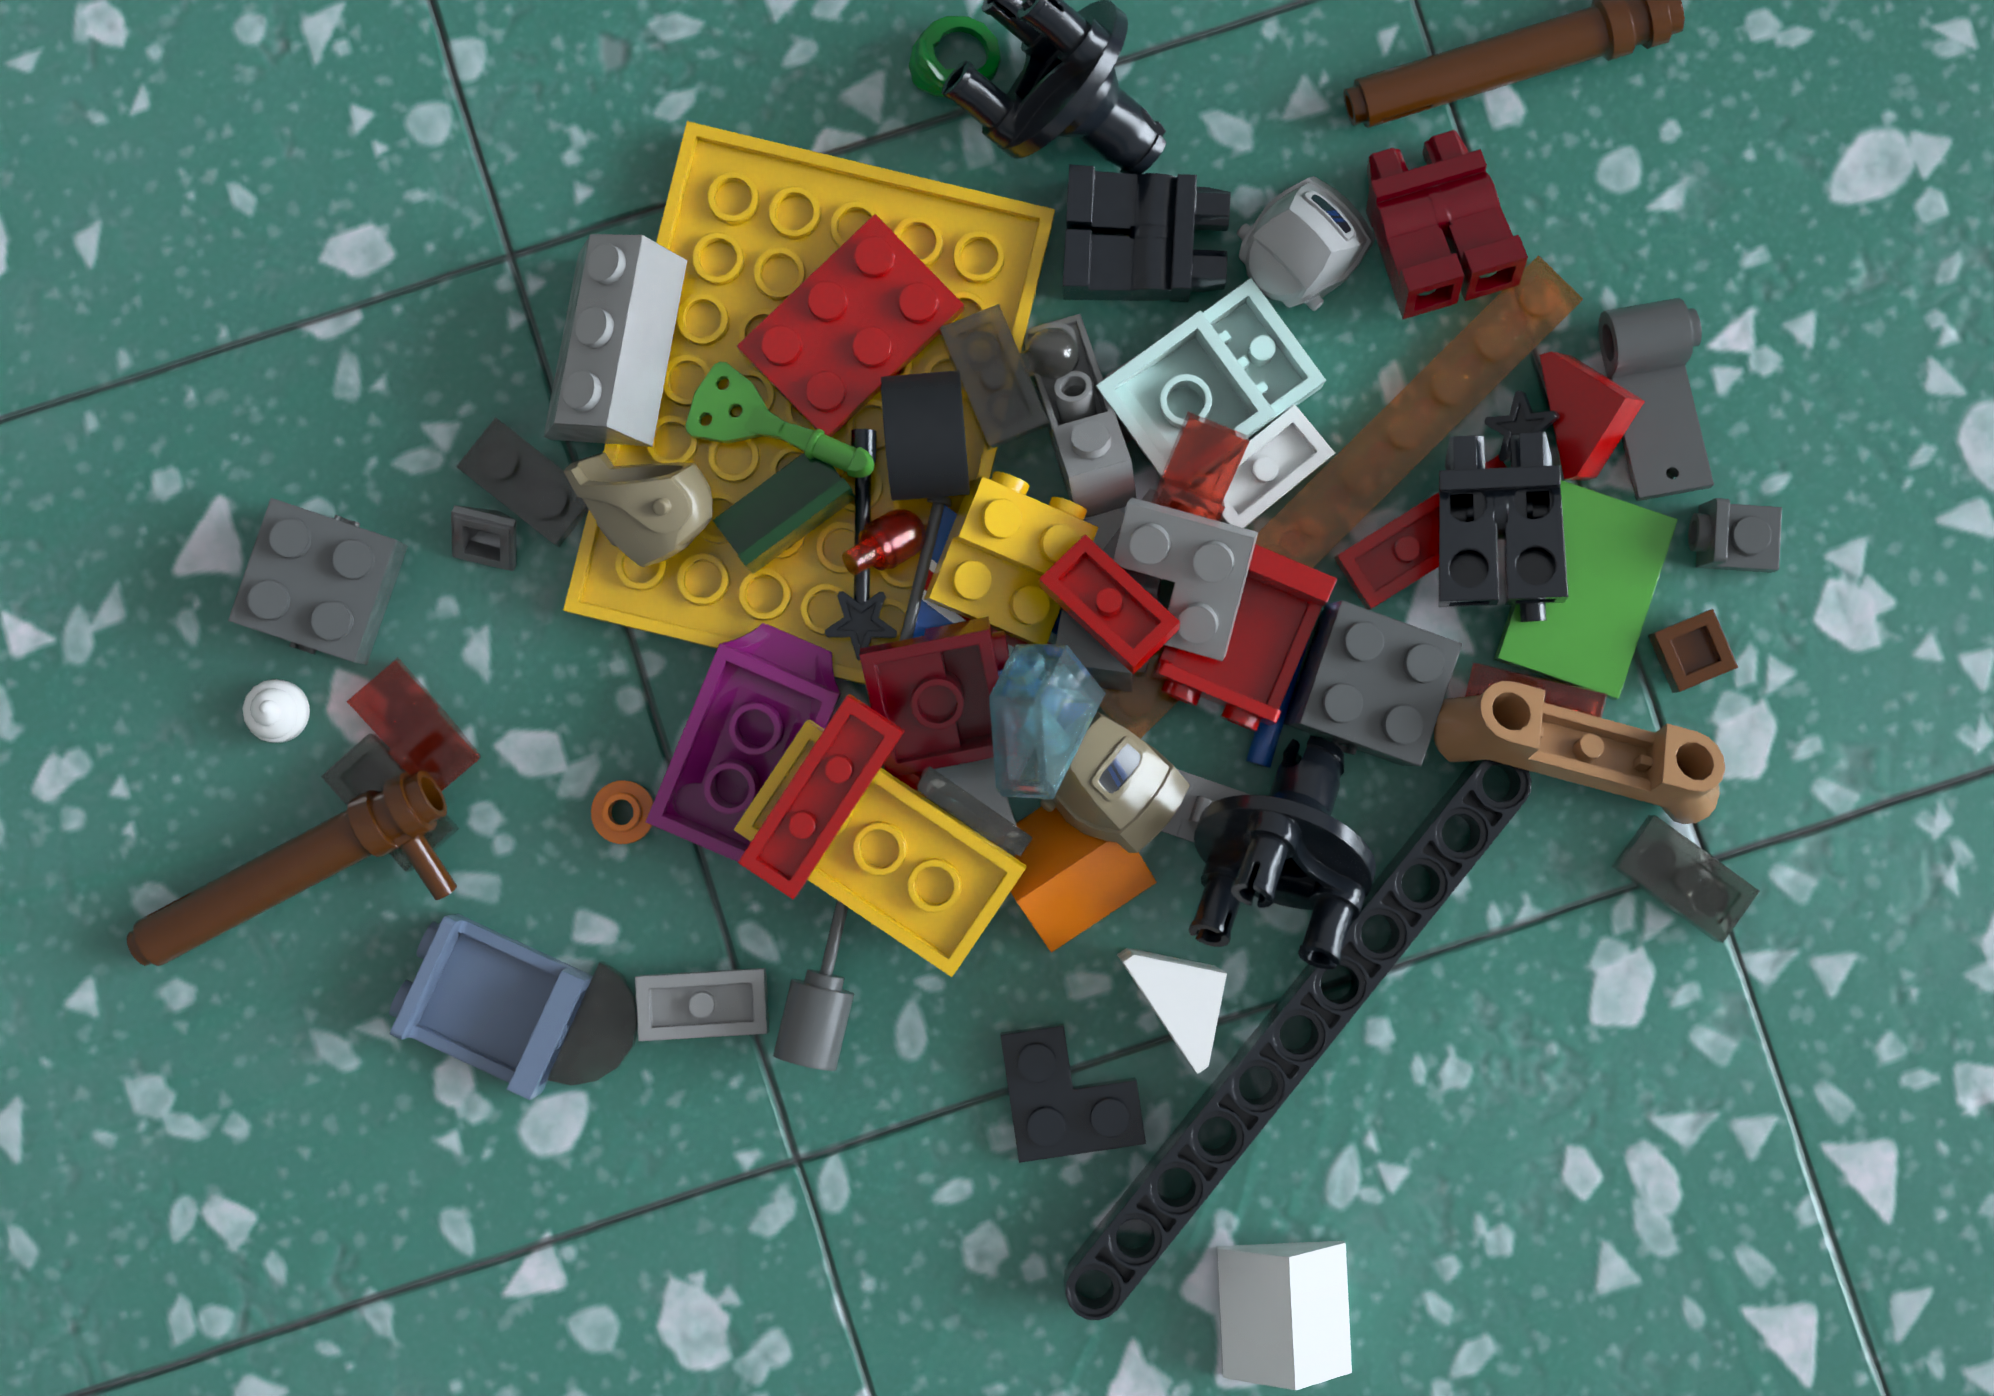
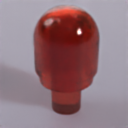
[842,509,926,575]

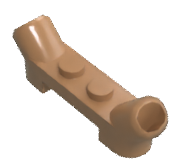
[1434,681,1725,824]

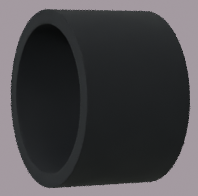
[881,370,970,501]

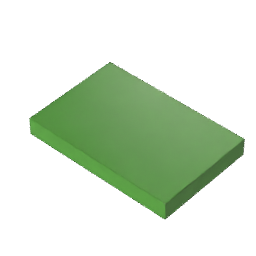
[1494,480,1678,700]

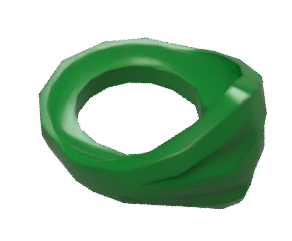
[909,16,1001,98]

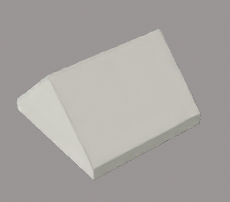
[1117,948,1227,1074]
[1216,1241,1352,1390]

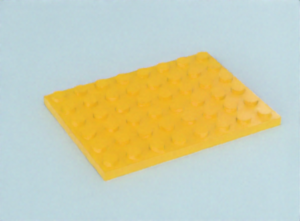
[563,121,1055,685]

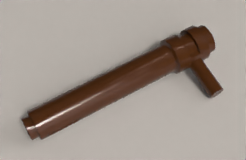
[1343,0,1685,128]
[127,771,457,966]

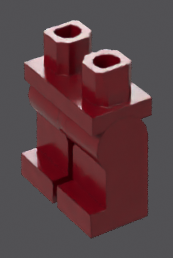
[1366,130,1528,319]

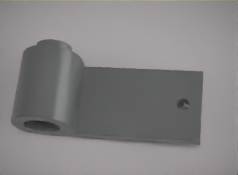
[1598,298,1714,501]

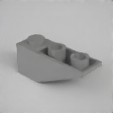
[1023,314,1137,519]

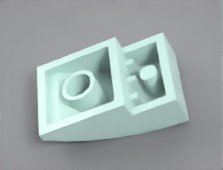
[1096,278,1326,491]

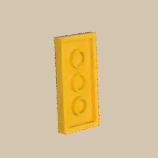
[734,719,1027,977]

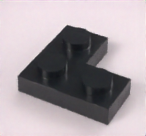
[1000,1024,1146,1163]

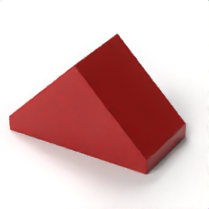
[1539,351,1645,481]

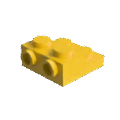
[924,471,1099,648]

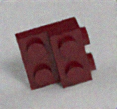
[859,616,1024,777]

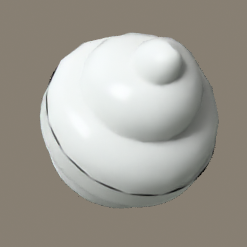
[242,679,310,743]

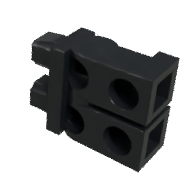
[1063,164,1231,302]
[1438,432,1569,607]

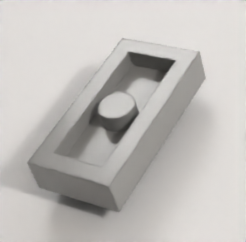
[635,968,770,1041]

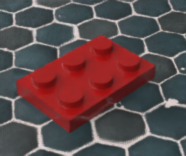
[737,214,964,437]

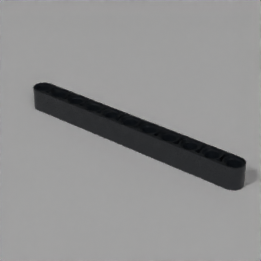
[1064,760,1532,1320]

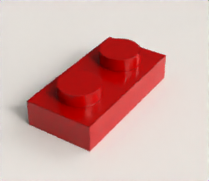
[1039,534,1180,675]

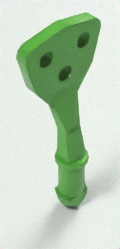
[685,362,875,478]

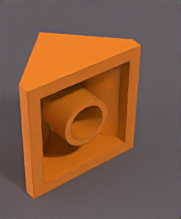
[990,806,1157,953]

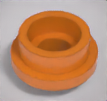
[591,780,654,844]

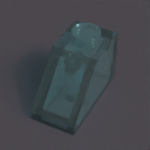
[989,644,1106,799]

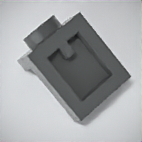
[1688,498,1782,573]

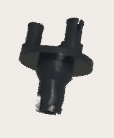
[941,0,1167,174]
[1189,735,1376,969]

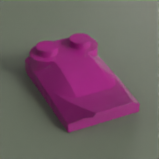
[646,623,841,862]

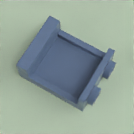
[389,914,596,1100]

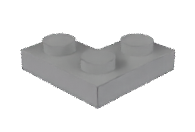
[1113,498,1258,661]

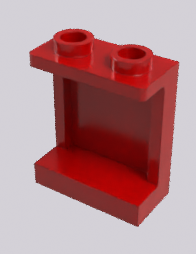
[1152,544,1337,732]

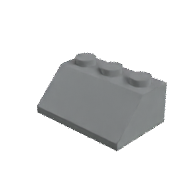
[543,234,687,447]

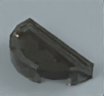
[915,766,1033,857]
[547,961,638,1086]

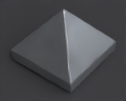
[451,505,516,571]

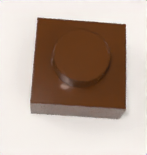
[1648,609,1738,693]

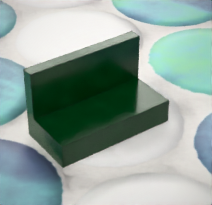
[713,452,855,574]

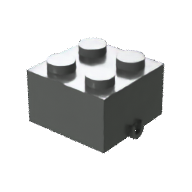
[228,498,408,665]
[1284,600,1462,766]

